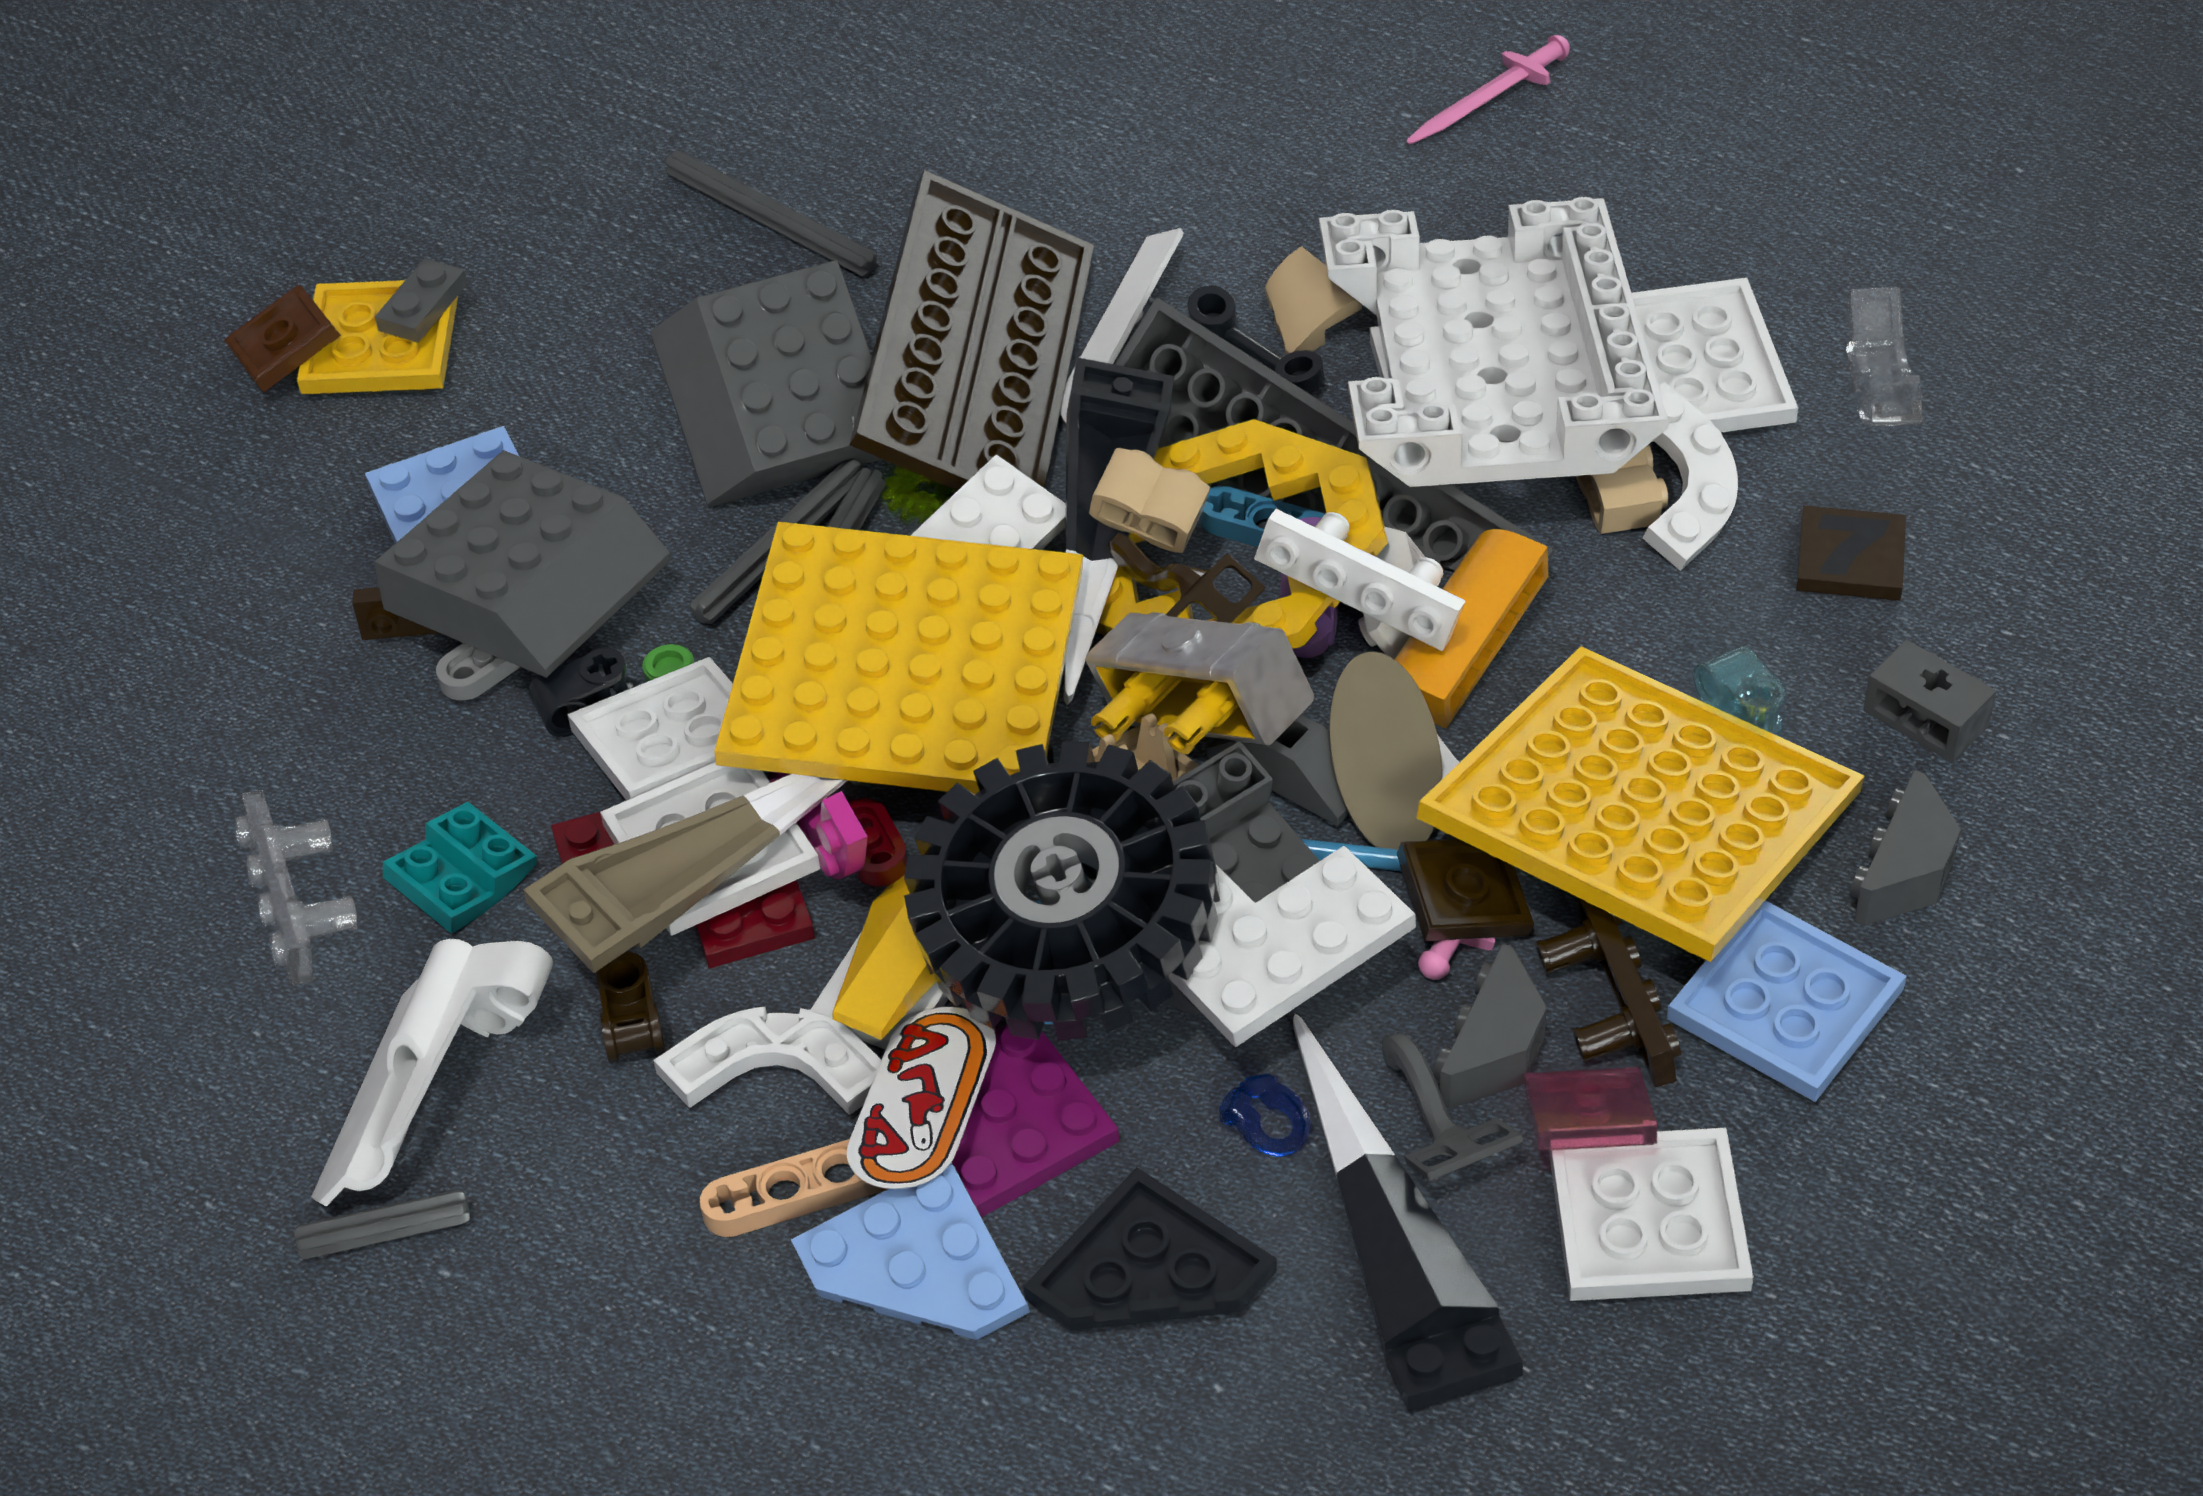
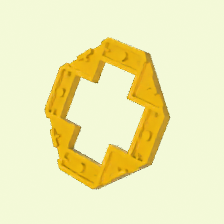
[1096,419,1388,649]

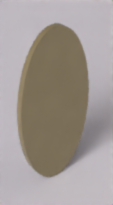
[1329,652,1442,849]

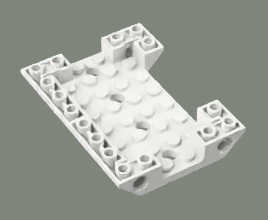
[1319,197,1668,487]

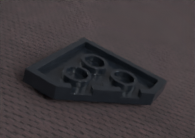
[1023,1167,1277,1331]

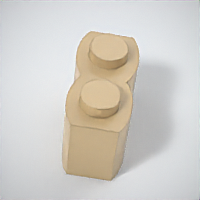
[1576,444,1668,534]
[1089,448,1210,553]

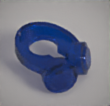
[1219,1073,1311,1157]

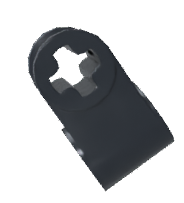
[528,648,633,737]

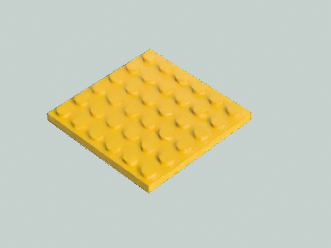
[714,522,1083,795]
[1416,646,1865,962]

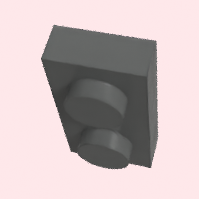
[375,258,468,343]

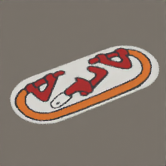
[847,1007,996,1189]

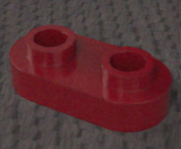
[848,798,908,887]

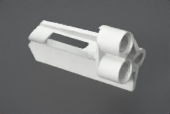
[311,939,554,1206]

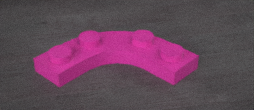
[769,771,867,879]

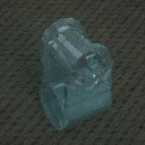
[1693,645,1786,736]

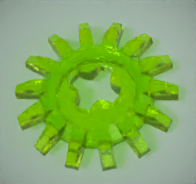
[882,466,957,523]

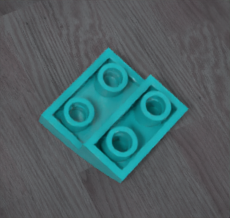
[383,801,537,934]

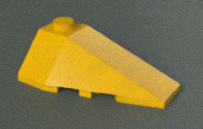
[832,876,937,1040]

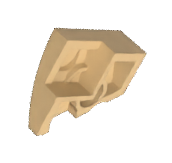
[1265,246,1362,356]

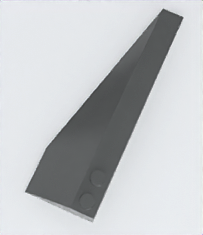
[1114,297,1555,570]

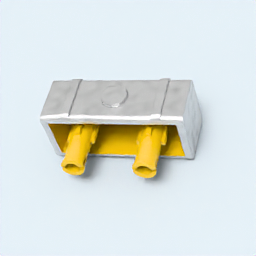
[1086,612,1314,754]

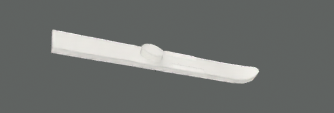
[1060,228,1184,423]

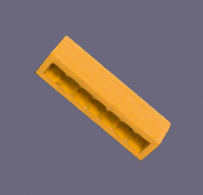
[1394,529,1549,729]

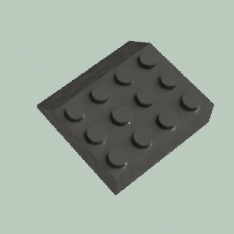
[650,260,881,508]
[374,450,671,678]

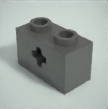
[1863,639,1997,763]

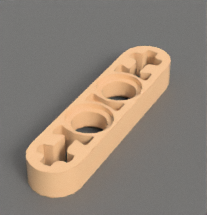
[700,1139,888,1237]

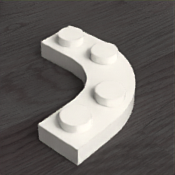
[1642,381,1738,571]
[653,1007,881,1115]

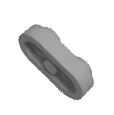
[436,643,520,700]

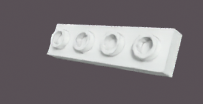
[1254,509,1466,651]

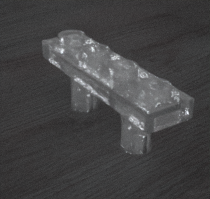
[234,790,358,986]

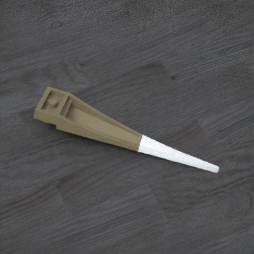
[524,774,848,973]

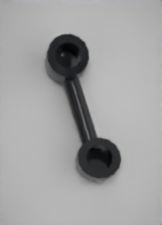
[1187,285,1324,394]

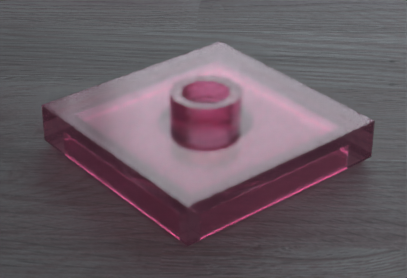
[1524,1067,1657,1151]

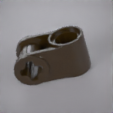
[597,951,665,1063]

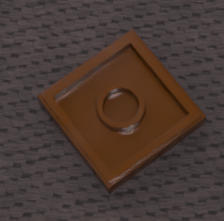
[224,284,341,392]

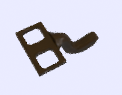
[1108,533,1266,623]

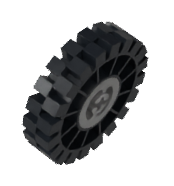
[904,741,1220,1040]

